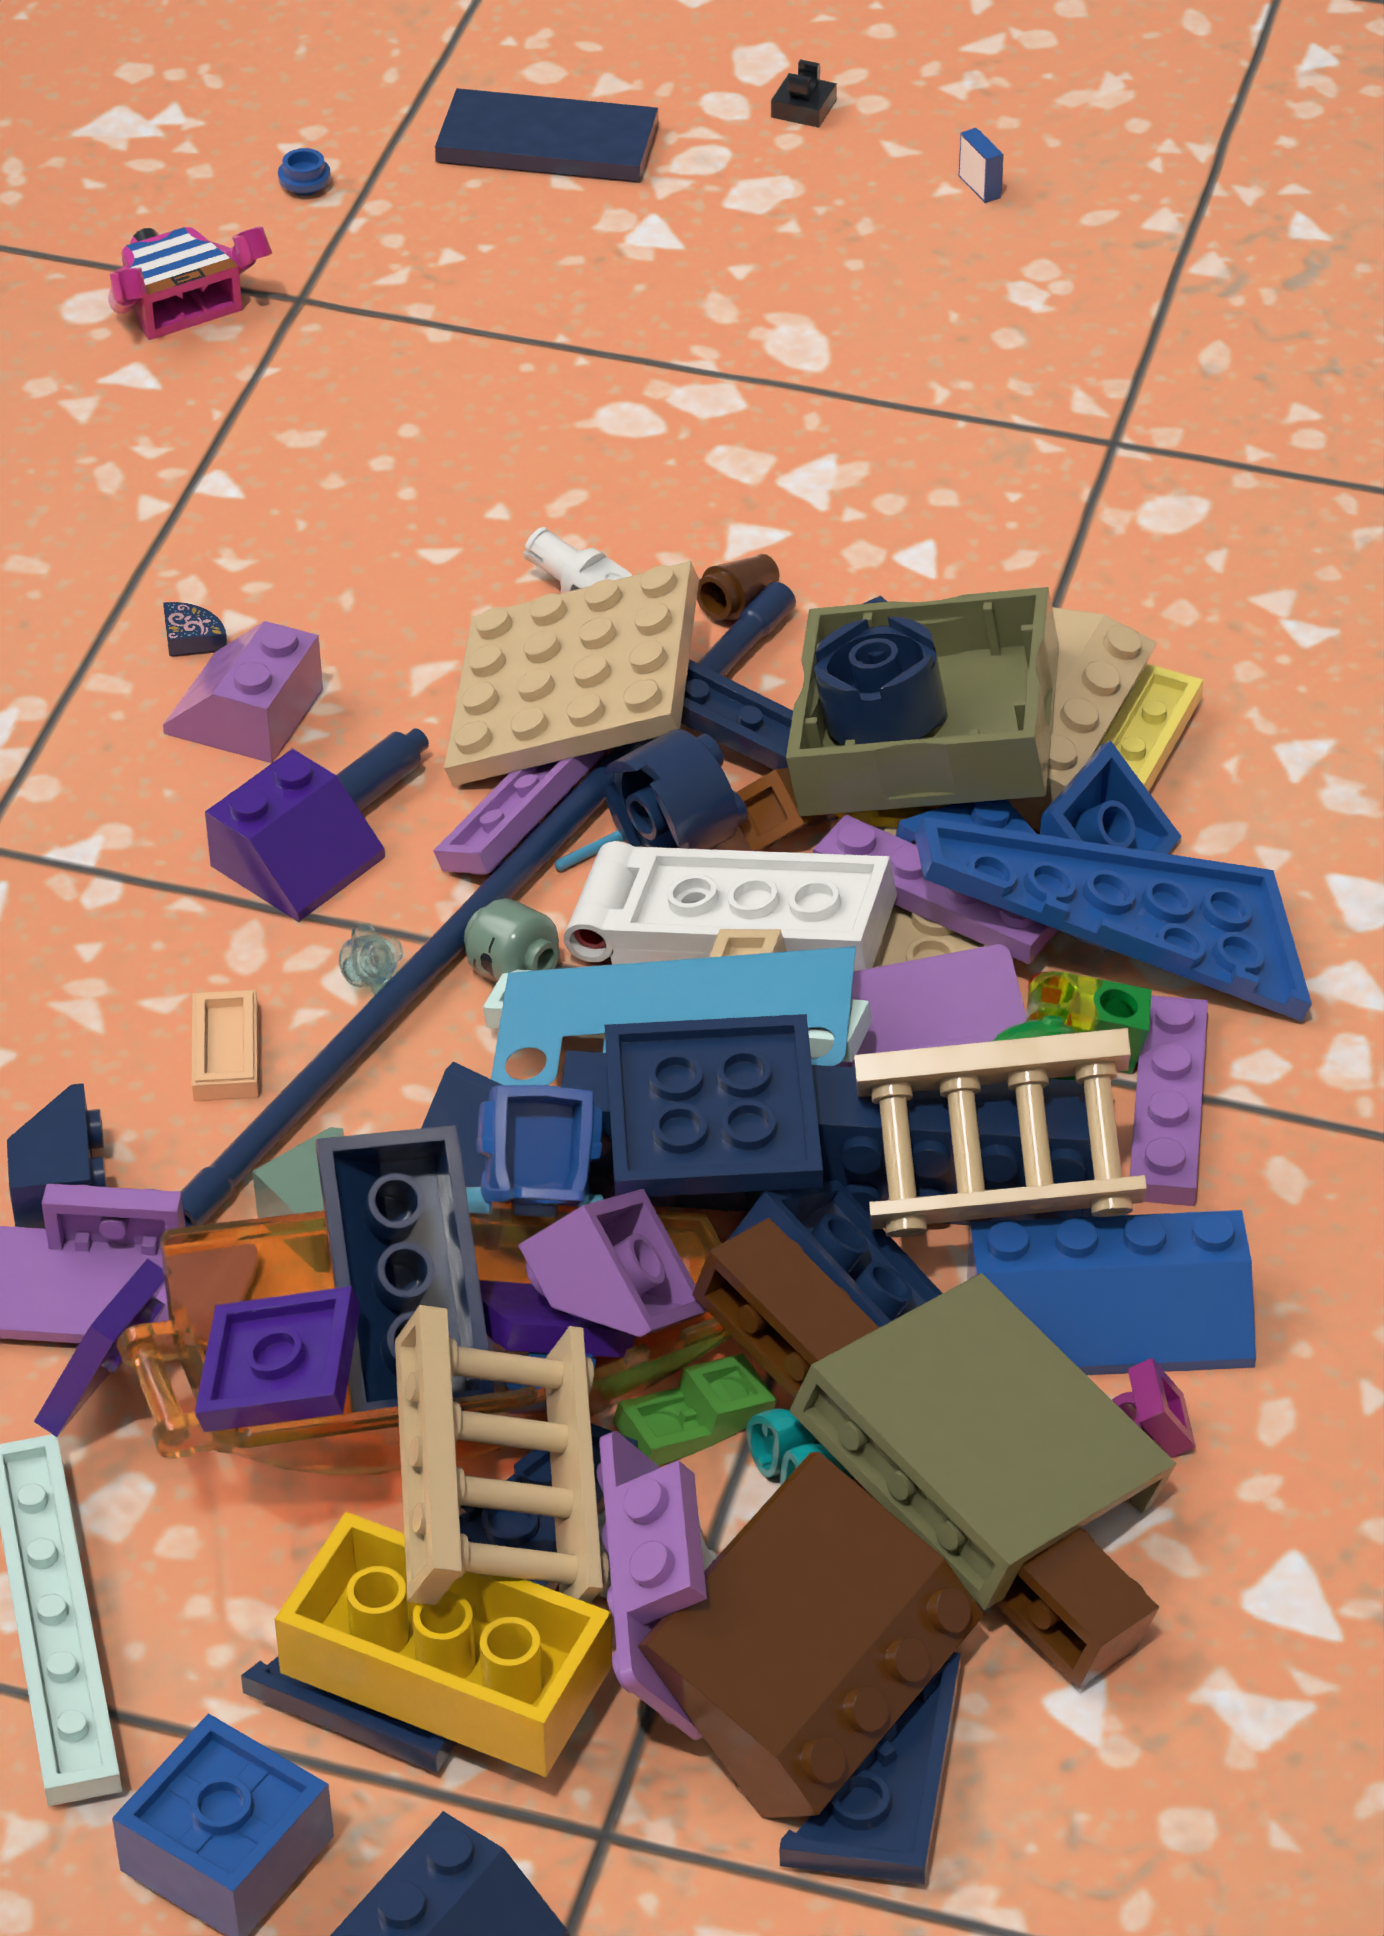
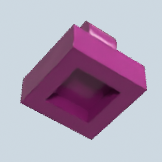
[1112,1358,1196,1458]

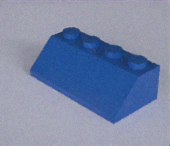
[967,1210,1256,1375]

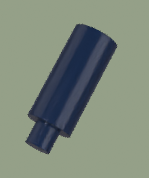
[336,728,429,812]

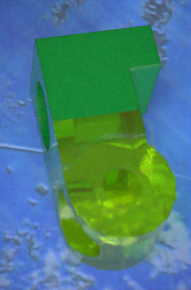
[1026,971,1152,1074]

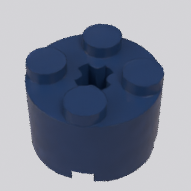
[814,617,948,745]
[605,729,748,850]

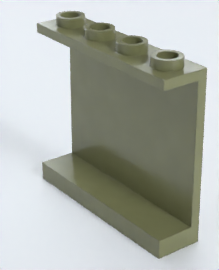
[789,1273,1177,1610]

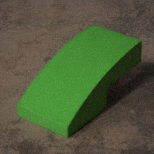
[613,1353,777,1466]

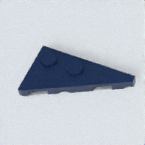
[779,1652,961,1885]

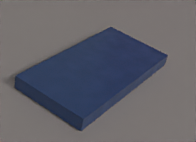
[435,88,659,182]

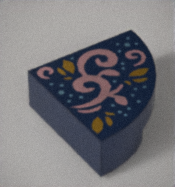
[163,602,227,656]

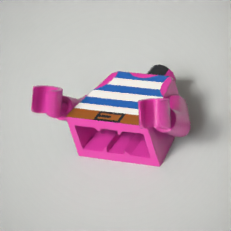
[108,226,272,340]

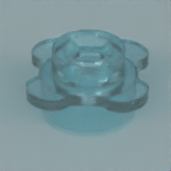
[339,923,403,995]

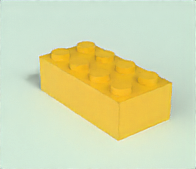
[274,1511,612,1777]

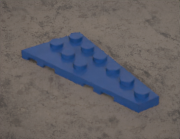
[915,817,1312,1022]

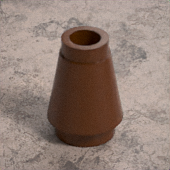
[697,554,780,621]

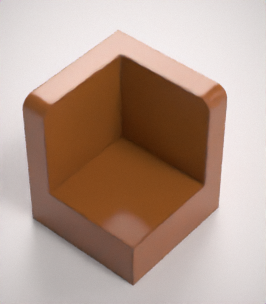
[736,768,827,851]

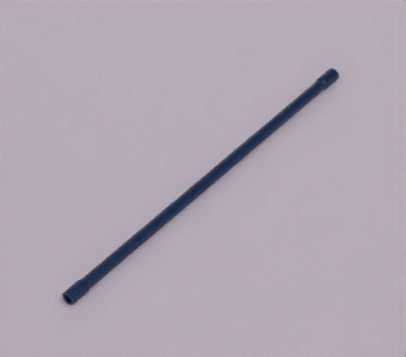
[180,582,796,1235]

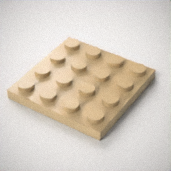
[444,561,699,786]

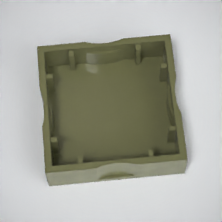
[786,587,1059,817]

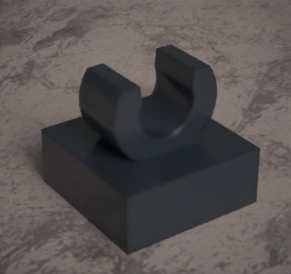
[771,59,837,128]

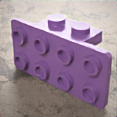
[811,944,1027,1068]
[0,1184,253,1351]
[597,1431,707,1740]

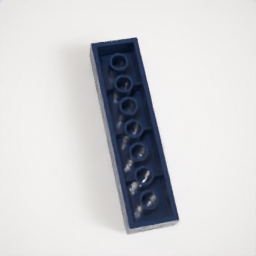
[561,1051,1095,1225]

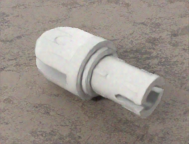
[523,527,632,593]

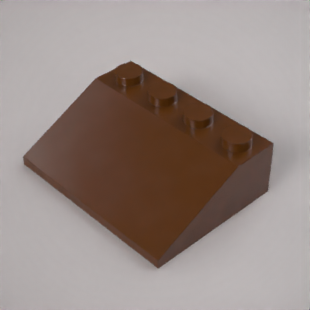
[638,1452,984,1818]

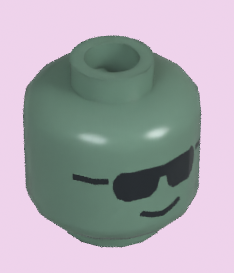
[464,898,559,983]

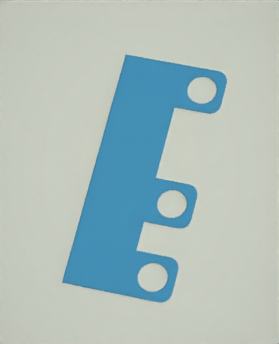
[491,946,856,1085]

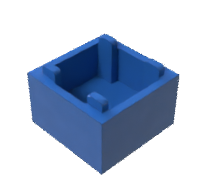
[112,1713,334,1936]

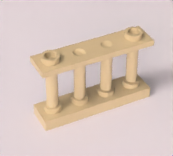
[854,1028,1147,1237]
[395,1305,609,1605]

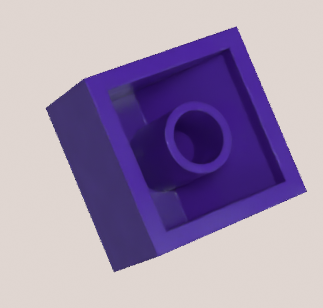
[205,748,385,922]

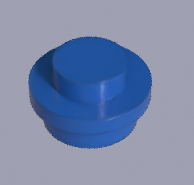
[278,148,331,195]

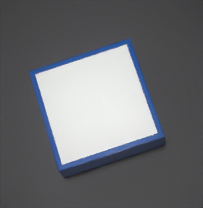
[958,128,1004,203]

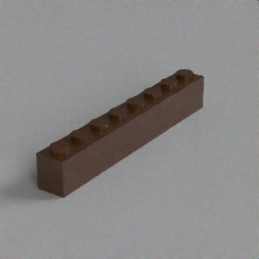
[692,1218,1159,1688]

